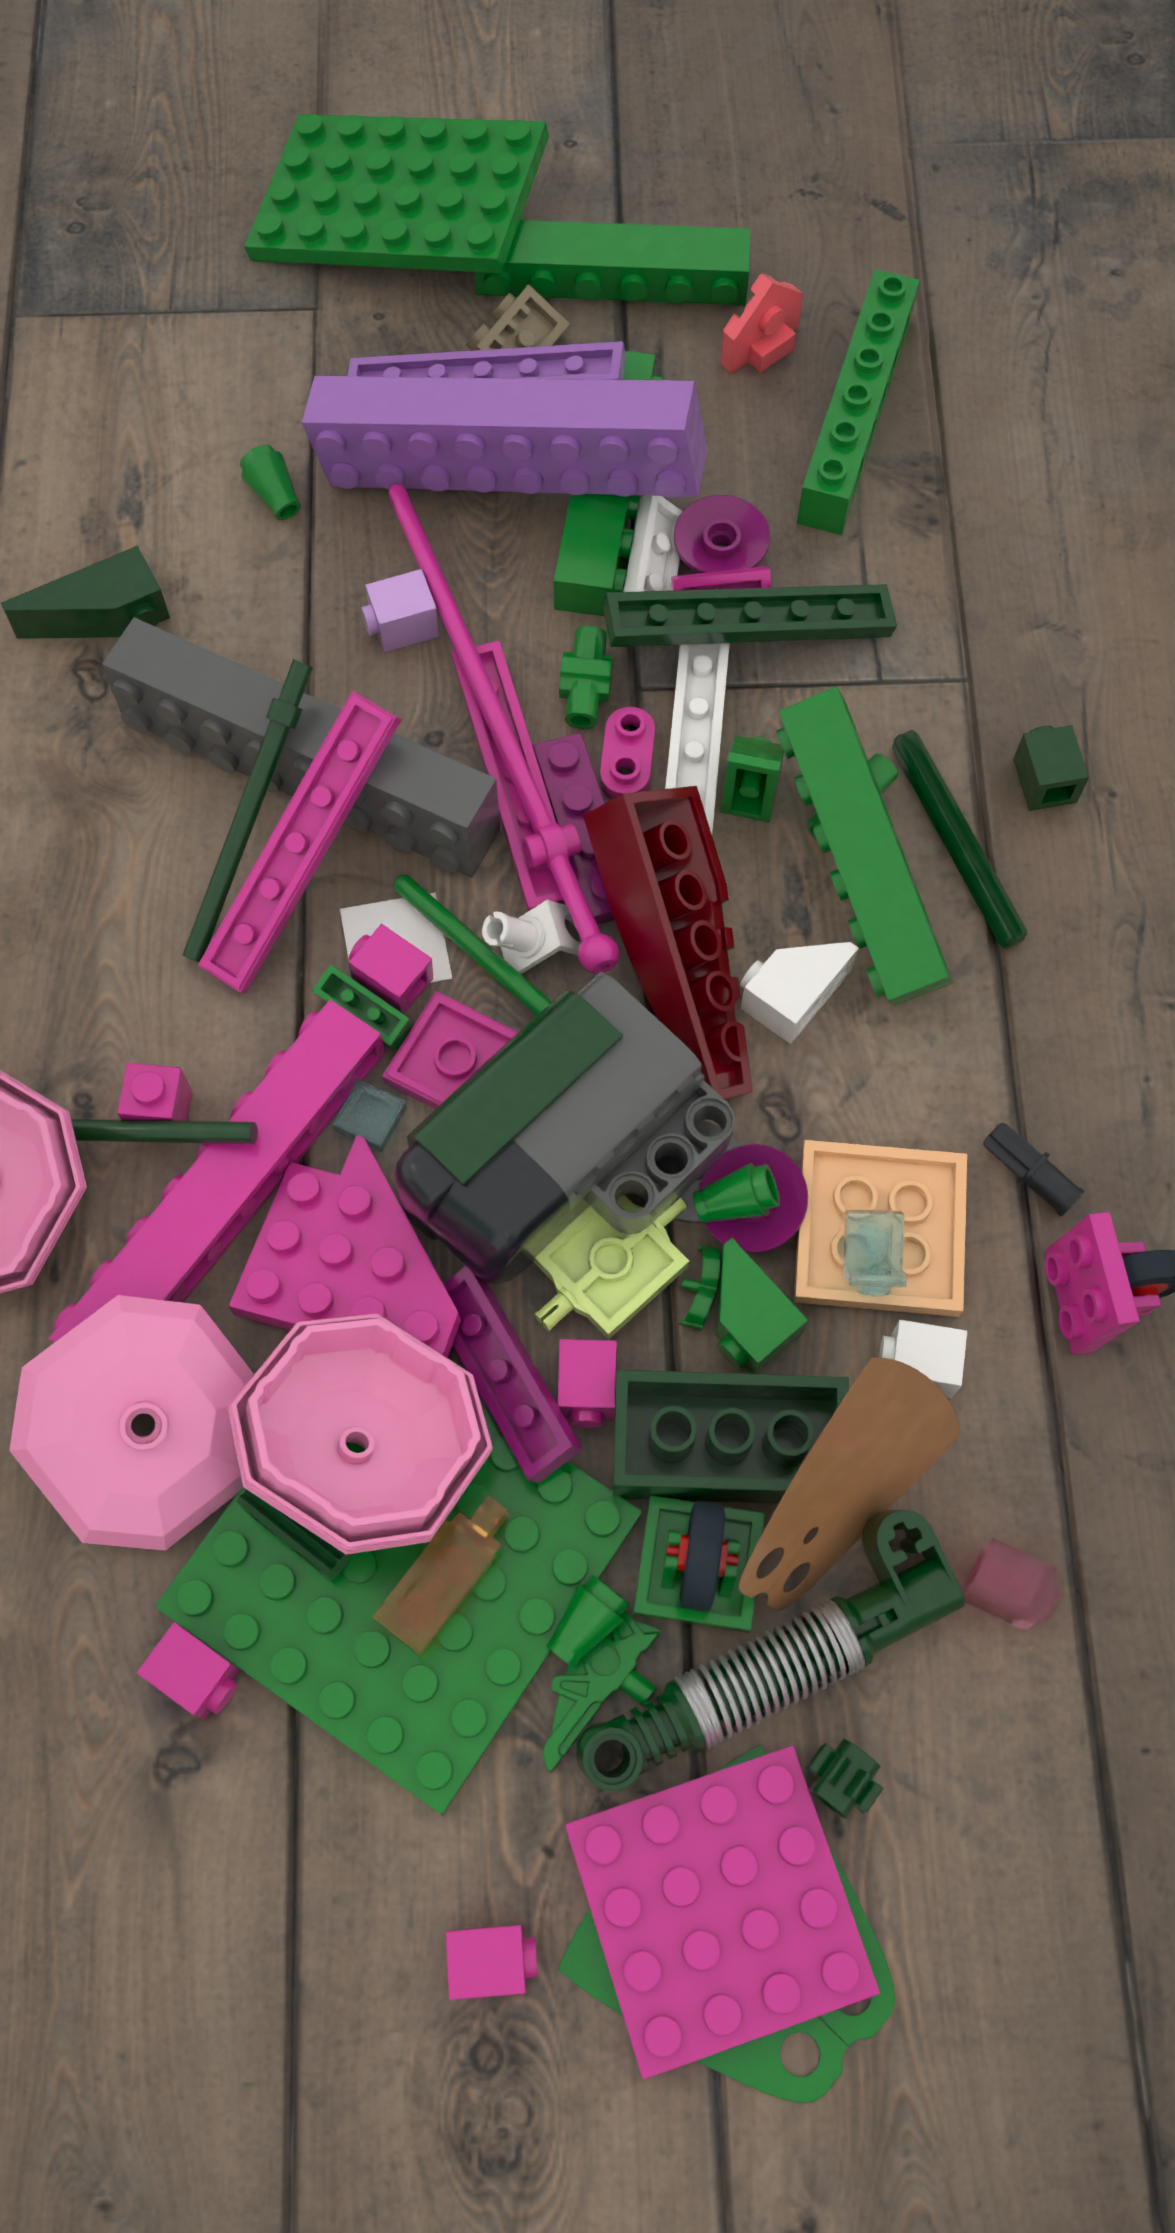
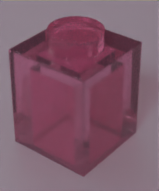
[963,1538,1060,1630]

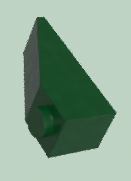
[1,546,170,639]

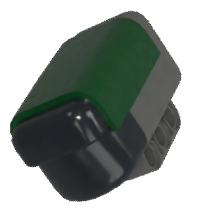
[394,972,736,1284]

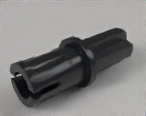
[983,1123,1085,1216]

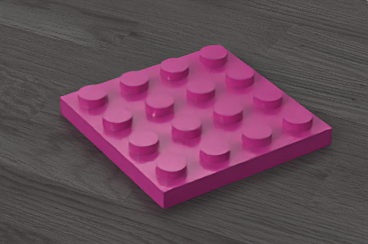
[565,1745,880,2080]

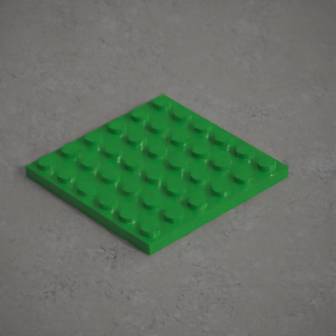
[154,1402,643,1815]

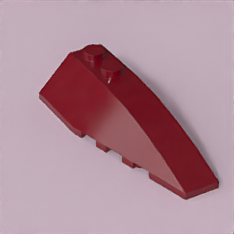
[583,786,752,1100]

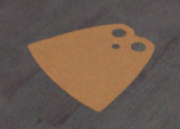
[739,1357,960,1610]

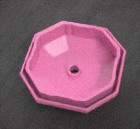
[0,1070,87,1294]
[9,1295,254,1551]
[228,1313,493,1555]

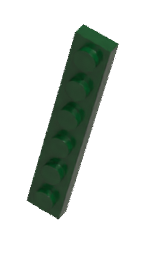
[602,584,897,647]

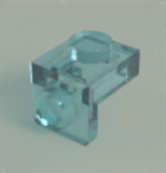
[843,1210,907,1296]

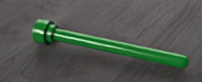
[393,875,552,1016]

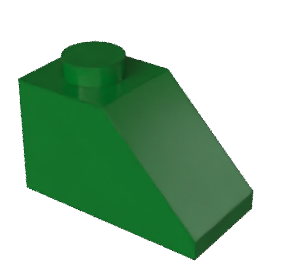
[720,735,784,823]
[716,1238,808,1374]

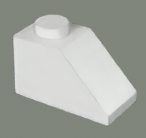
[740,942,859,1045]

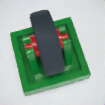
[633,1495,765,1633]

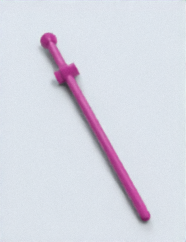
[389,484,620,974]

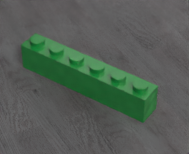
[474,220,750,305]
[553,351,662,617]
[776,686,954,1006]

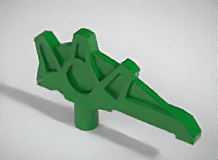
[543,1610,661,1773]

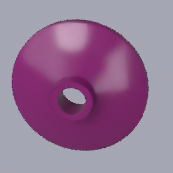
[674,495,770,573]
[699,1144,809,1253]

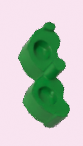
[678,1244,721,1330]

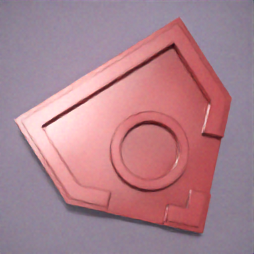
[720,273,803,374]

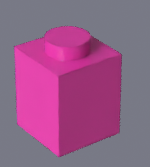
[349,923,433,1014]
[117,1063,192,1121]
[557,1339,617,1428]
[137,1622,240,1720]
[446,1924,538,2000]

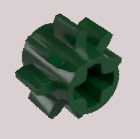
[806,1739,884,1819]

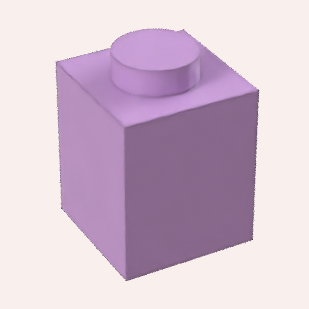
[361,569,440,652]

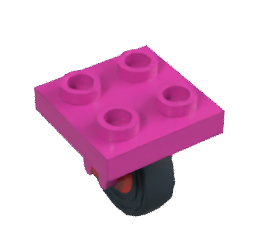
[1045,1212,1175,1355]

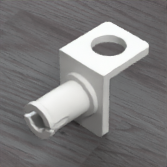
[482,900,582,974]

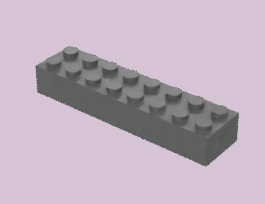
[102,617,500,878]

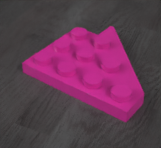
[229,1136,461,1358]

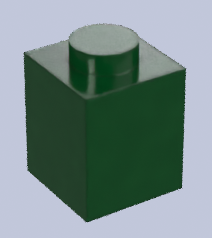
[1013,725,1089,811]

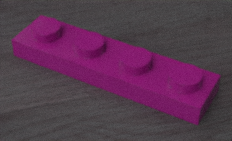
[533,733,614,925]
[443,1266,583,1483]

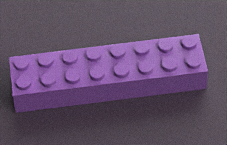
[301,376,708,498]

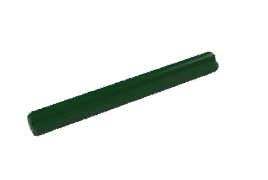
[892,730,1027,949]

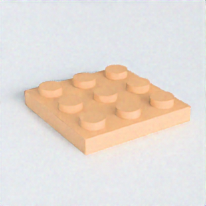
[793,1140,967,1317]

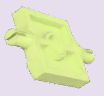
[534,1194,689,1340]

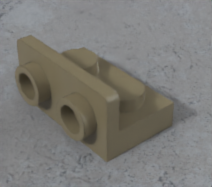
[466,284,570,351]

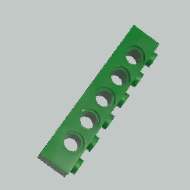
[796,269,920,535]

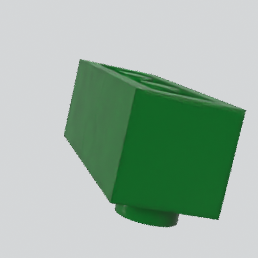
[312,964,415,1051]

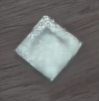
[333,1079,407,1152]

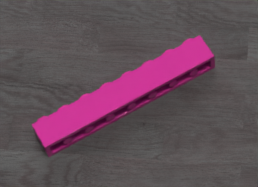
[48,1000,386,1343]

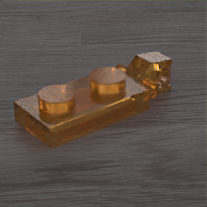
[373,1495,509,1656]

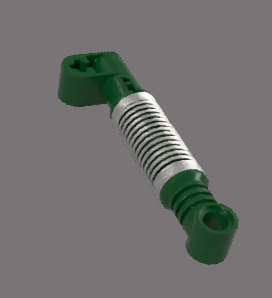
[576,1510,965,1792]

